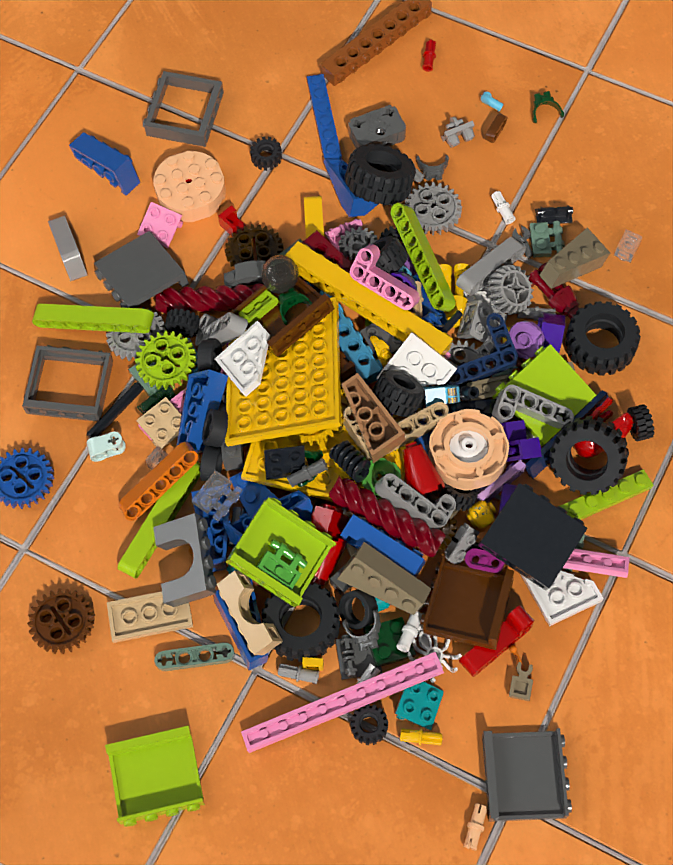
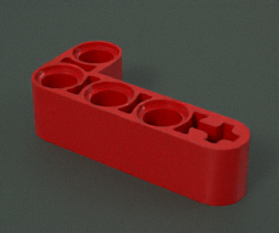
[459,605,534,677]

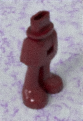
[528,262,580,319]

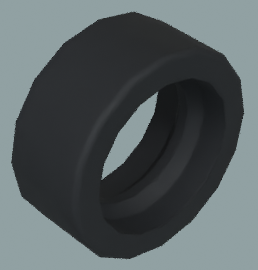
[197,340,223,373]
[202,409,228,448]
[200,445,223,483]
[339,589,378,630]

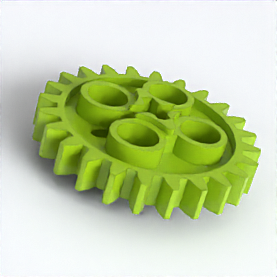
[135,331,197,390]

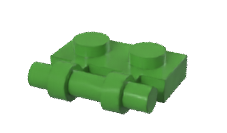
[256,539,308,590]

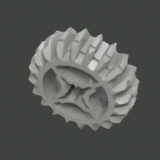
[487,265,534,315]

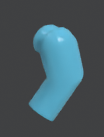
[481,91,504,111]

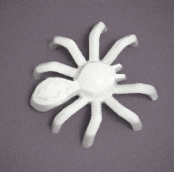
[408,631,462,683]

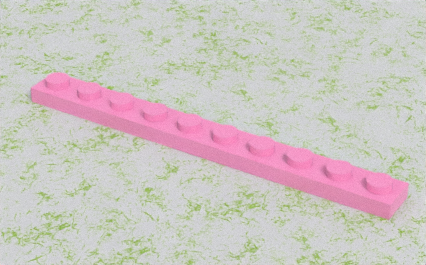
[241,652,444,753]

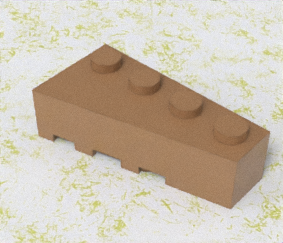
[342,373,405,463]

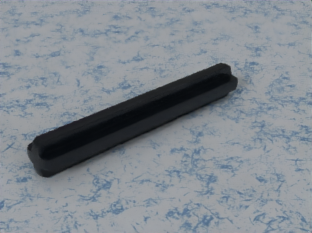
[86,382,144,439]

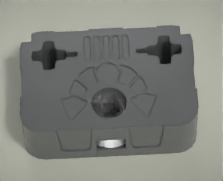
[348,105,406,148]

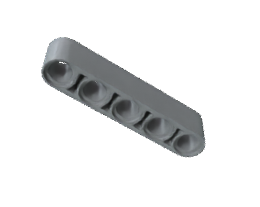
[456,237,526,296]

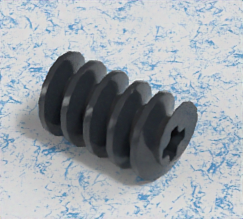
[329,440,371,482]

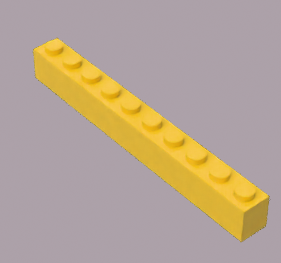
[284,241,453,357]

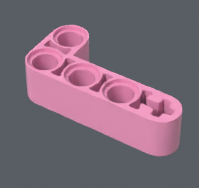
[350,244,420,310]

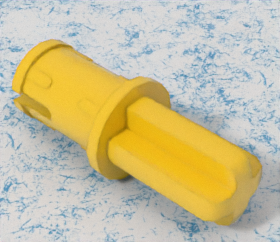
[400,728,443,745]

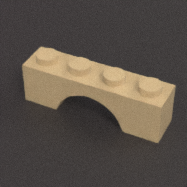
[216,571,283,655]

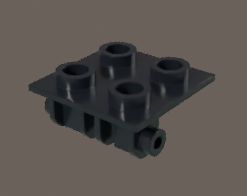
[264,445,305,480]

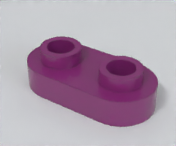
[465,549,505,573]

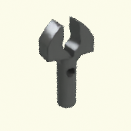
[512,226,533,258]

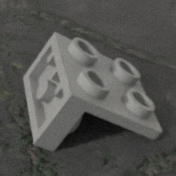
[456,300,507,343]

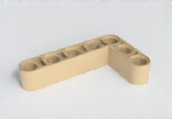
[343,402,449,461]

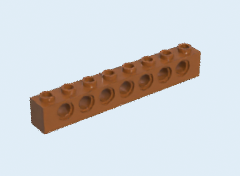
[320,0,432,86]

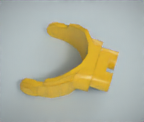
[370,336,392,369]

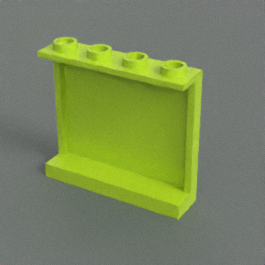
[492,344,596,446]
[225,497,336,607]
[105,726,205,827]

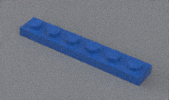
[307,74,342,159]

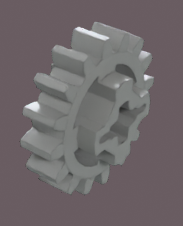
[339,227,377,261]

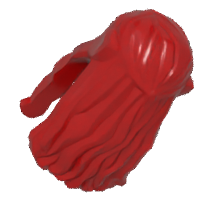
[573,398,634,458]

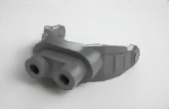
[416,155,449,181]
[342,610,381,652]

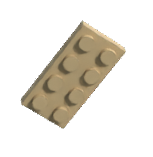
[107,591,193,643]

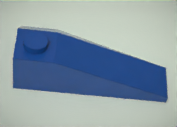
[324,158,378,217]

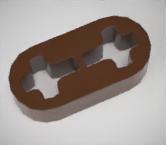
[485,113,508,143]

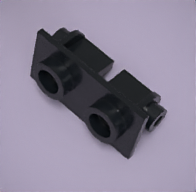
[535,205,573,224]

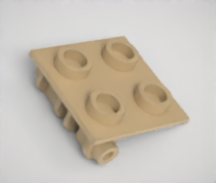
[136,397,182,450]

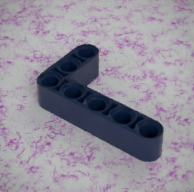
[428,313,518,388]

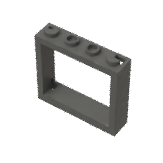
[143,71,224,147]
[22,345,113,422]

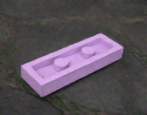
[476,460,526,503]

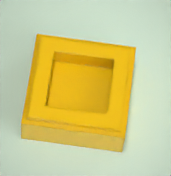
[302,657,324,671]

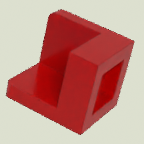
[218,205,246,236]

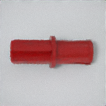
[422,39,436,72]

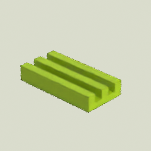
[239,289,279,326]

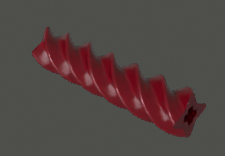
[155,284,263,313]
[329,475,446,557]

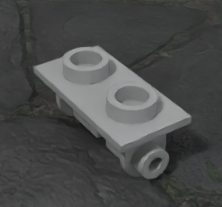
[444,523,480,565]

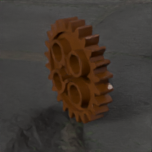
[27,588,95,654]

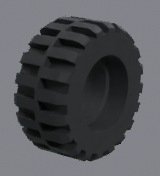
[345,144,416,205]
[565,301,641,376]
[550,416,629,495]
[261,582,340,662]

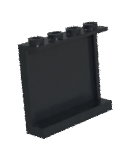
[478,483,588,591]

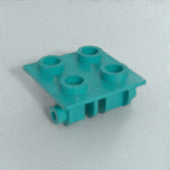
[395,682,444,731]

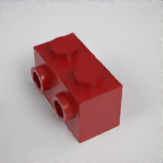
[311,504,349,539]

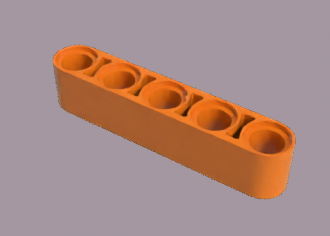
[119,442,199,521]

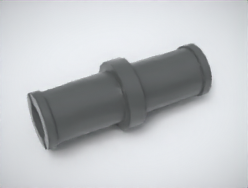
[287,458,328,487]

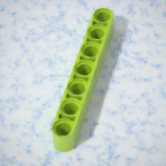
[391,203,456,312]
[32,304,154,333]
[118,462,201,579]

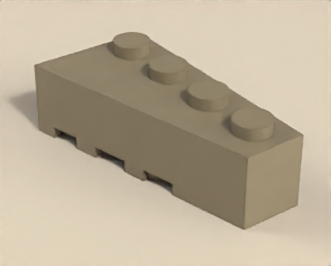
[540,227,610,289]
[337,542,431,615]

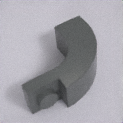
[224,261,284,289]

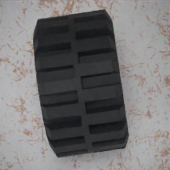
[362,235,408,282]
[372,369,425,417]

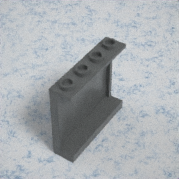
[94,231,189,308]
[482,728,572,822]

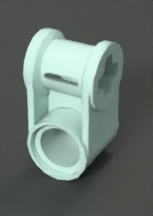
[86,432,126,462]

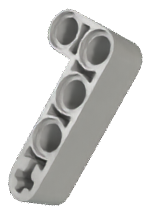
[48,216,88,282]
[195,312,248,347]
[492,385,574,429]
[375,473,456,529]

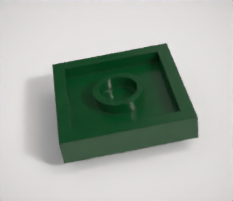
[363,617,416,668]

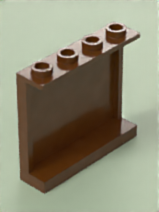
[232,264,335,357]
[420,555,514,650]

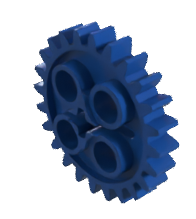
[0,448,54,509]

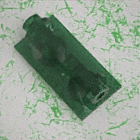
[137,385,176,415]

